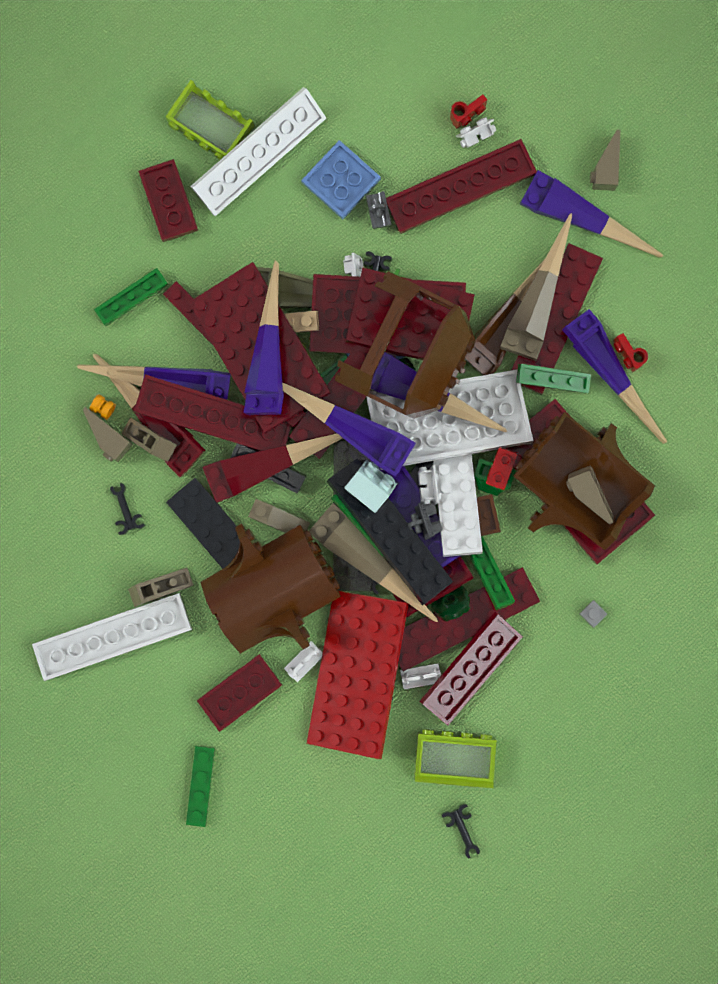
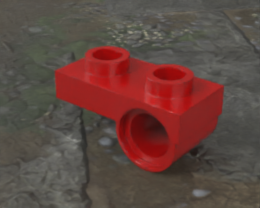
[450,94,487,129]
[613,333,648,373]
[486,446,518,490]

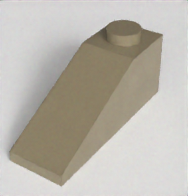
[590,130,621,191]
[83,407,133,462]
[121,417,177,462]
[566,465,614,524]
[248,499,310,533]
[128,568,194,607]

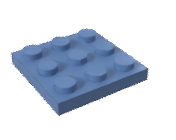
[301,140,381,220]

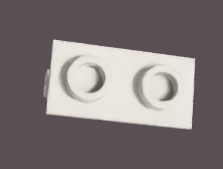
[456,117,496,148]
[343,253,364,277]
[417,465,441,505]
[284,641,323,682]
[400,664,441,689]

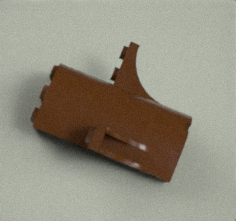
[514,412,655,550]
[201,524,341,654]

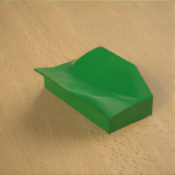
[474,459,516,496]

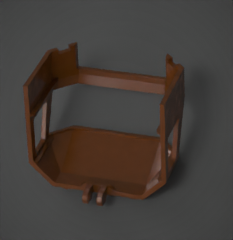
[335,271,475,419]

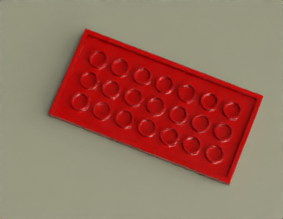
[306,591,408,759]

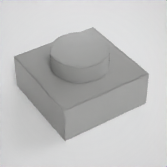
[579,600,607,628]

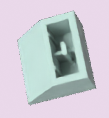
[345,460,397,513]

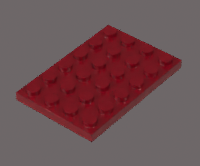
[345,268,475,360]

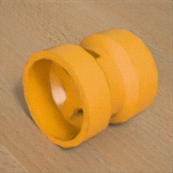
[89,394,116,420]

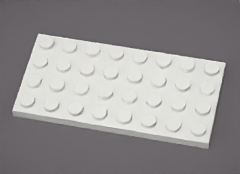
[367,370,533,470]

